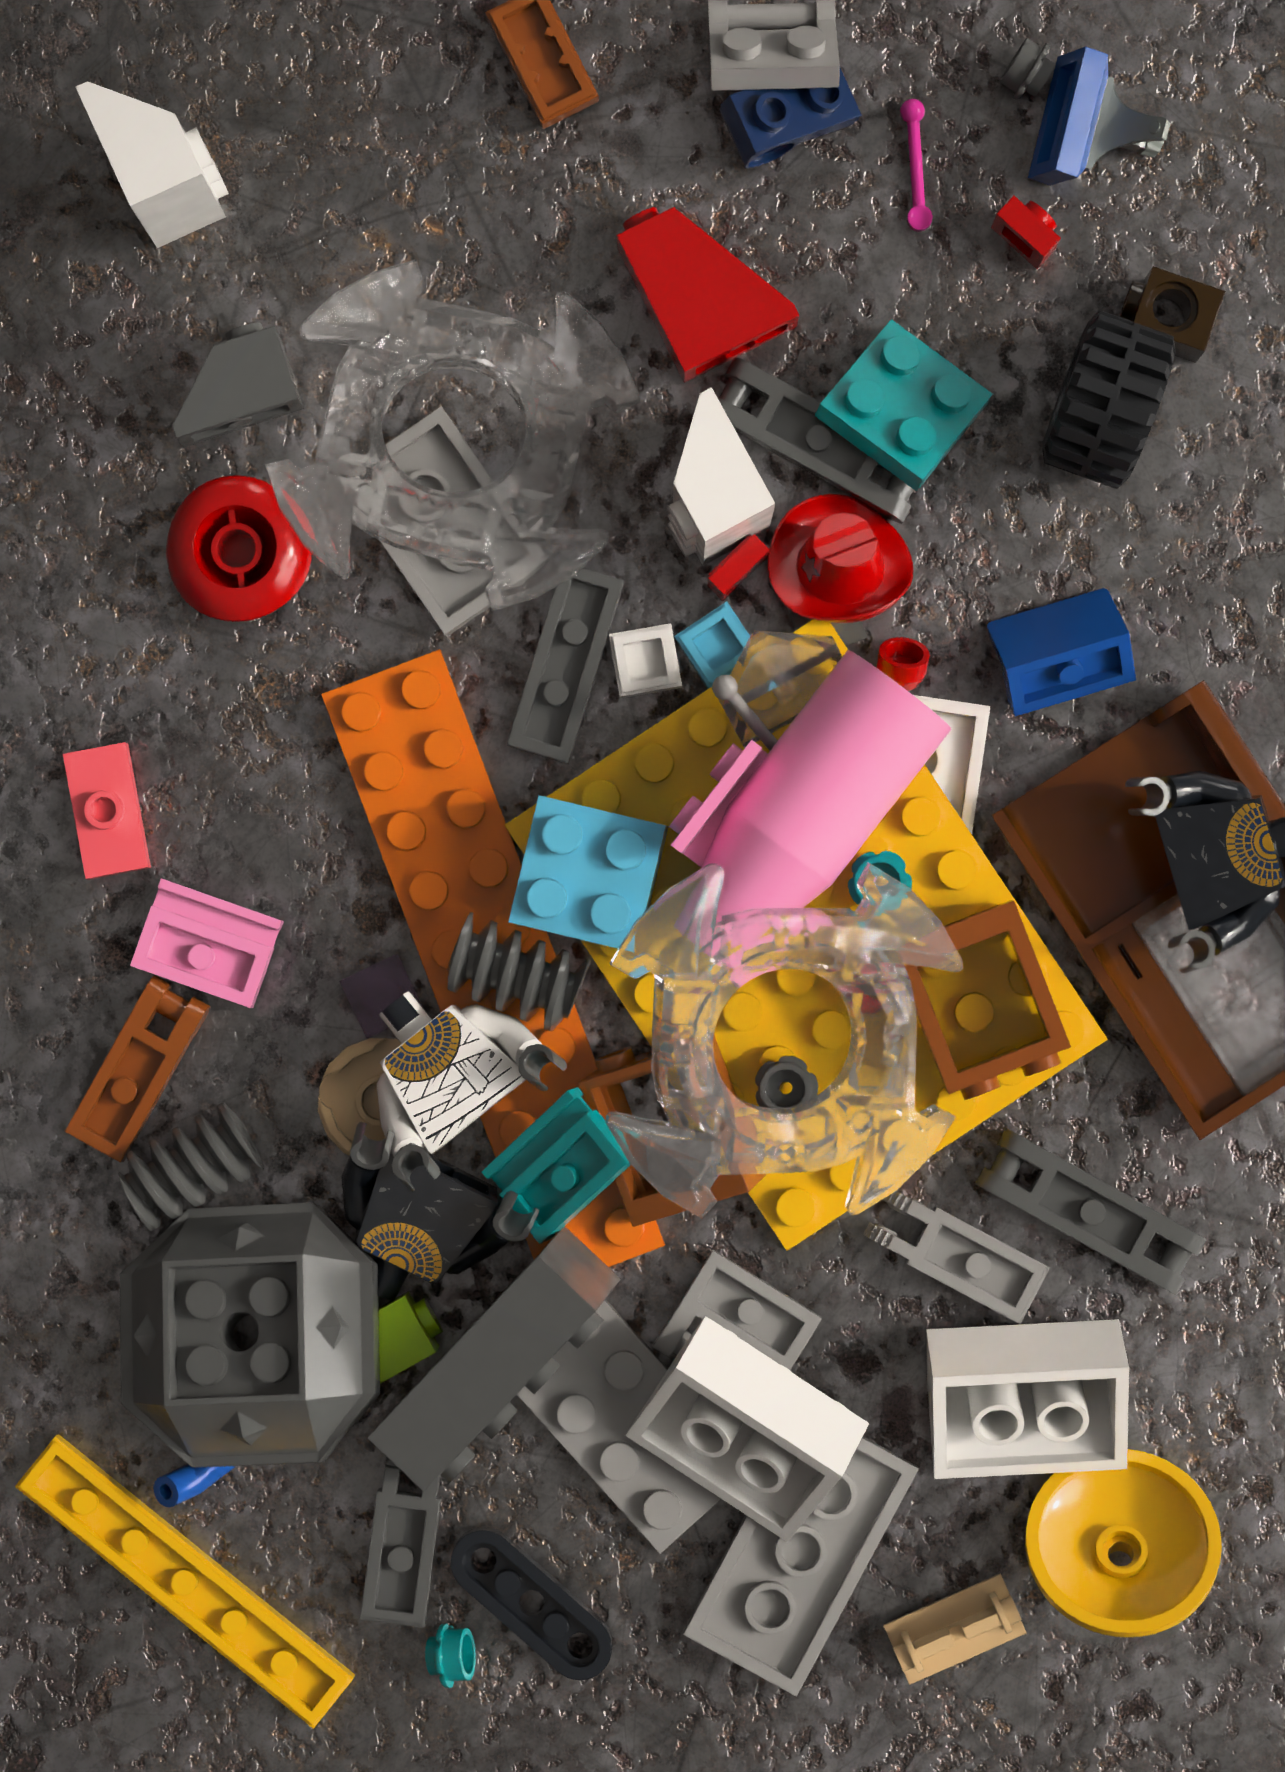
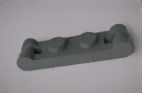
[717,357,928,524]
[975,1128,1207,1295]

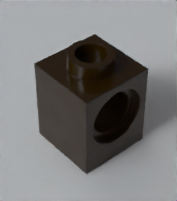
[1120,266,1226,363]

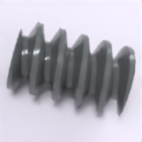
[447,912,591,1032]
[118,1102,264,1231]

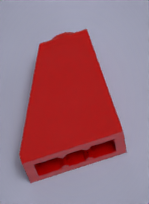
[616,207,799,383]

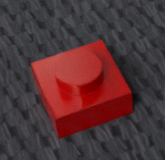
[991,195,1061,270]

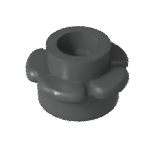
[1000,38,1055,100]
[755,1056,818,1120]

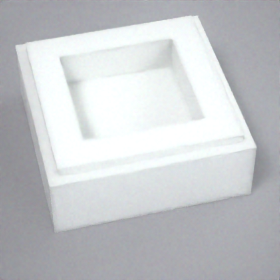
[609,623,682,698]

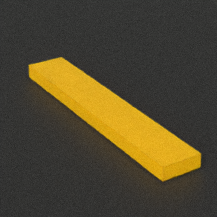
[15,1434,355,1729]

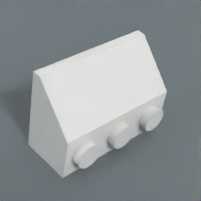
[76,81,229,248]
[668,387,775,566]
[625,1316,869,1542]
[926,1319,1129,1479]

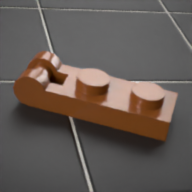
[65,975,211,1163]

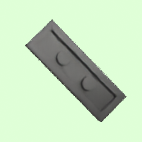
[507,562,625,764]

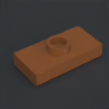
[485,0,599,129]

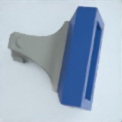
[1028,46,1170,186]

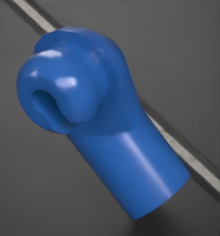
[153,1464,235,1507]

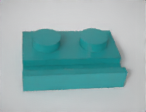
[482,1087,637,1244]

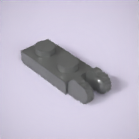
[360,1457,442,1628]

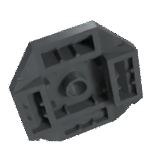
[119,1202,380,1468]

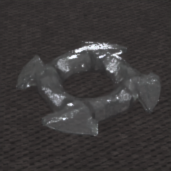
[265,259,641,611]
[605,862,963,1219]

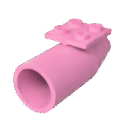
[669,650,951,969]

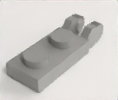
[863,1187,1050,1324]

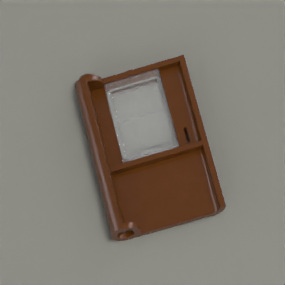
[991,680,1285,1140]

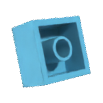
[508,795,669,953]

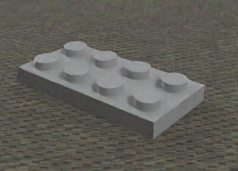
[517,1299,721,1554]
[683,1437,919,1697]

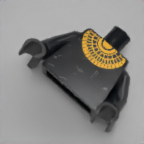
[1125,770,1285,973]
[341,1122,539,1300]

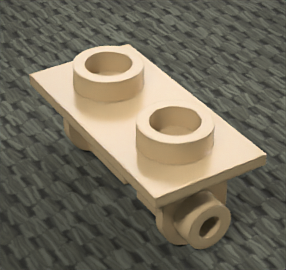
[883,1573,1027,1685]

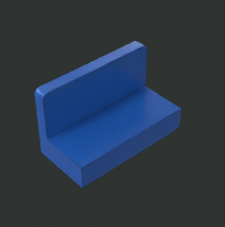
[987,588,1136,716]

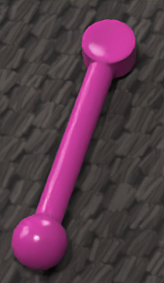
[900,99,933,232]

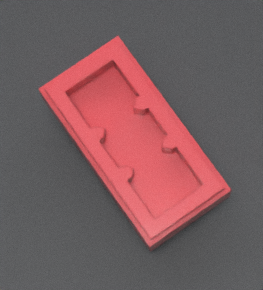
[63,742,151,880]

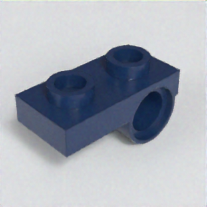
[719,68,862,169]

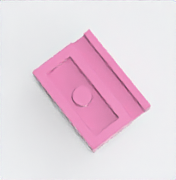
[130,878,284,1008]

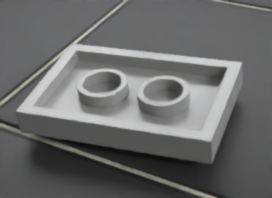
[337,406,550,637]

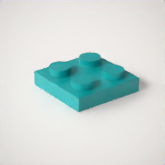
[815,319,993,491]

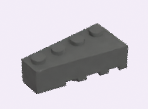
[367,1226,621,1492]

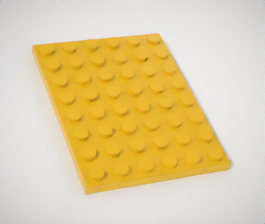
[505,619,1108,1251]

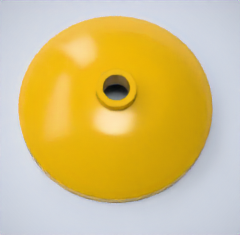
[1025,1449,1222,1637]

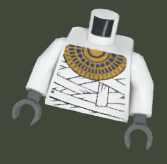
[377,991,567,1192]

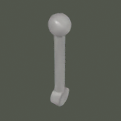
[712,675,778,751]

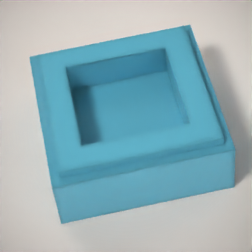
[674,601,761,689]

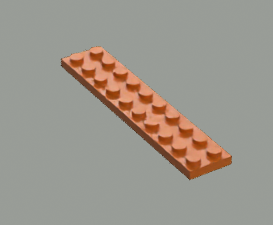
[321,649,665,1267]

